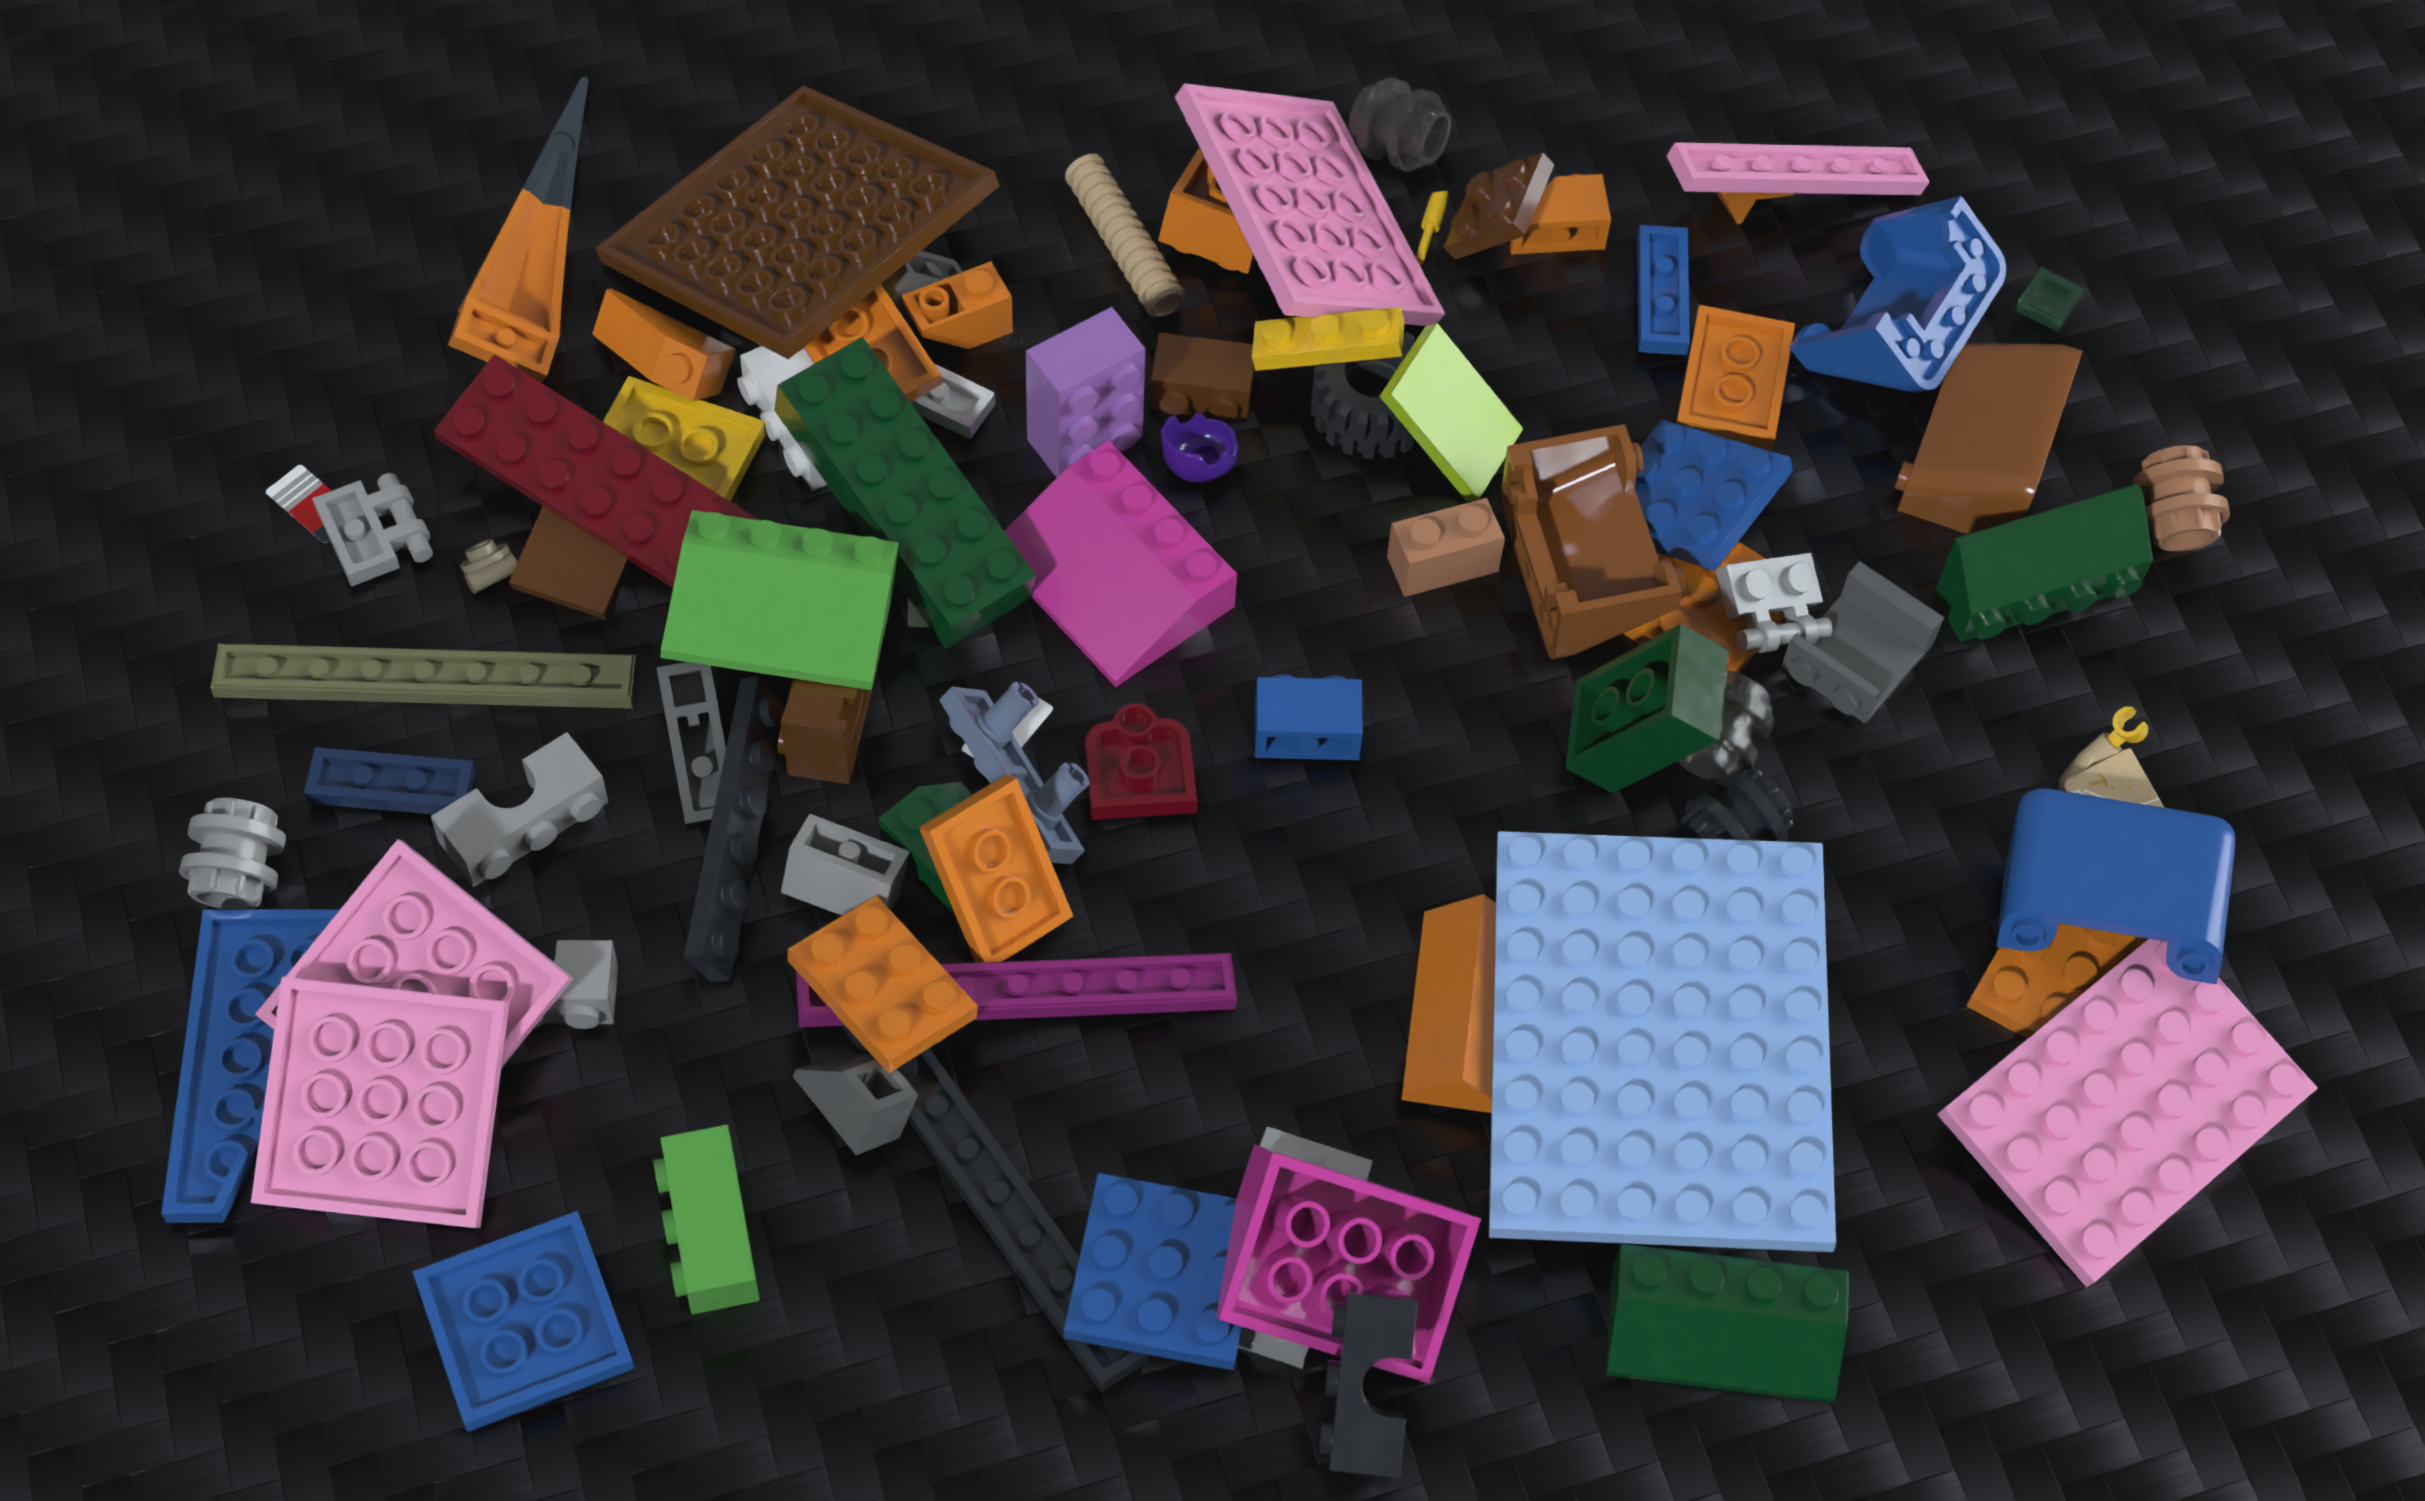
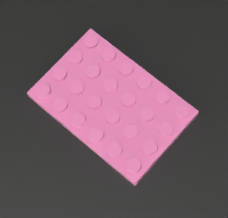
[1175,83,1445,326]
[1937,939,2317,1287]

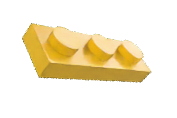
[1252,307,1405,371]

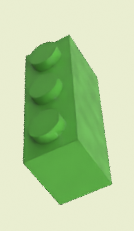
[653,1125,760,1315]

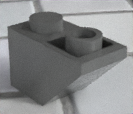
[793,1053,918,1155]

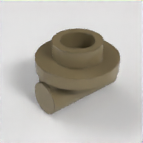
[460,539,518,594]

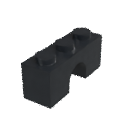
[1319,1289,1418,1478]

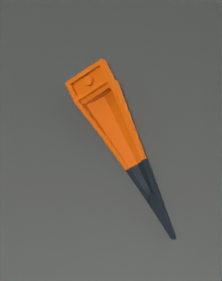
[448,76,588,383]

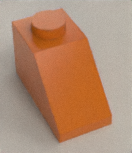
[1510,174,1611,255]

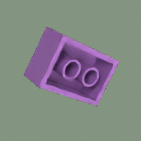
[1026,307,1145,478]

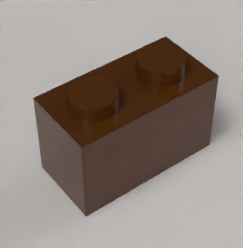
[1150,333,1255,421]

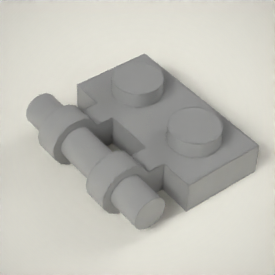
[312,473,433,587]
[1716,553,1833,653]

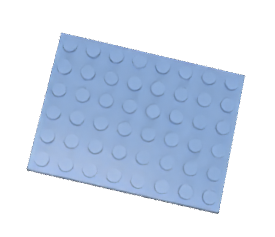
[1489,831,1836,1252]

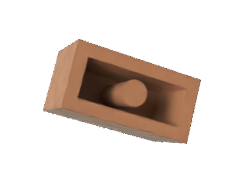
[1387,498,1505,597]

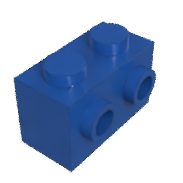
[1255,674,1363,760]

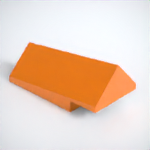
[1401,894,1496,1113]

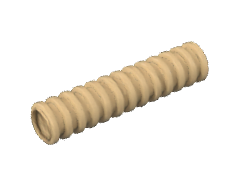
[1065,154,1185,317]

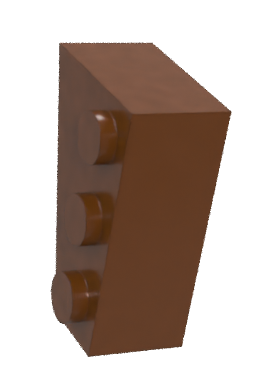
[778,650,881,785]

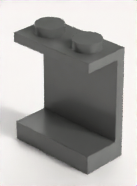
[1781,561,1944,724]

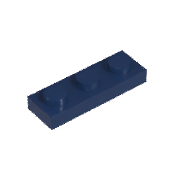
[304,747,476,814]

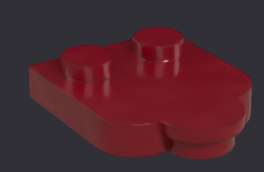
[1085,703,1197,820]

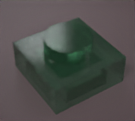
[2016,267,2084,332]

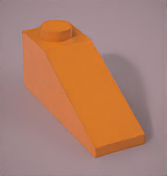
[592,288,735,401]

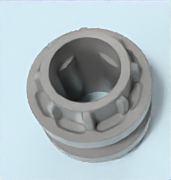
[179,798,286,910]

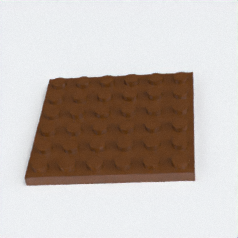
[596,85,999,360]

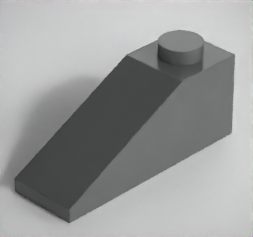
[656,662,726,824]

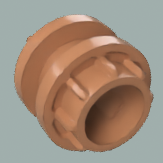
[2133,445,2230,551]

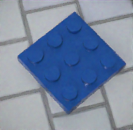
[1635,419,1793,571]
[1064,1173,1242,1370]
[412,1211,635,1432]

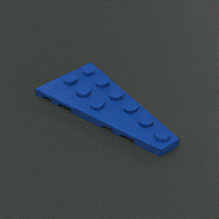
[162,910,340,1223]

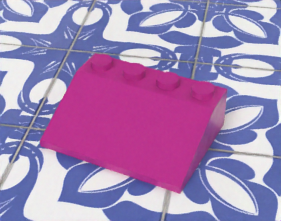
[1004,440,1237,687]
[1216,1144,1481,1383]

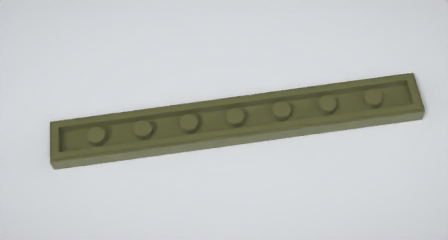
[210,643,637,709]

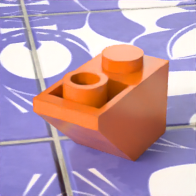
[901,261,1013,349]

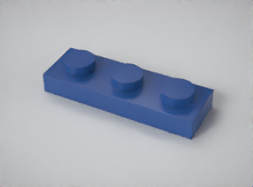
[1637,225,1690,355]

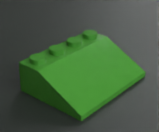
[660,510,899,690]

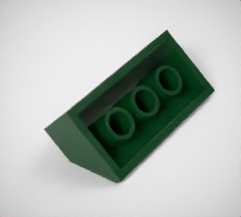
[1934,484,2153,642]
[1606,1244,1849,1403]

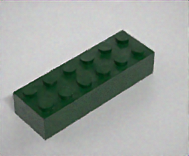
[774,337,1036,649]

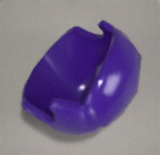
[1160,412,1239,482]

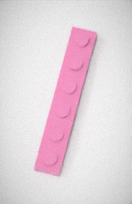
[1667,143,1929,195]

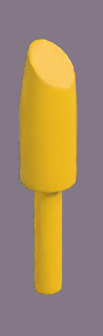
[1415,191,1448,264]

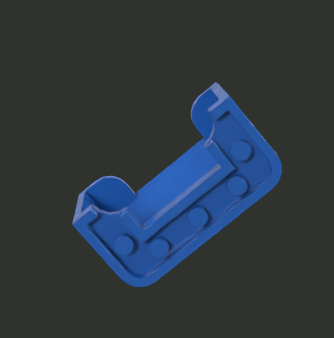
[1789,196,2006,393]
[1997,789,2235,984]

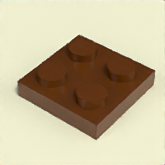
[1443,152,1554,260]

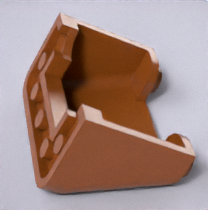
[1894,343,2082,534]
[1501,424,1687,659]

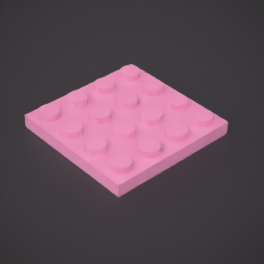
[255,839,574,1068]
[251,977,510,1228]

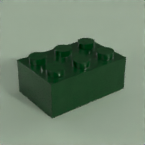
[1566,624,1728,793]

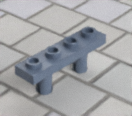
[939,682,1090,864]

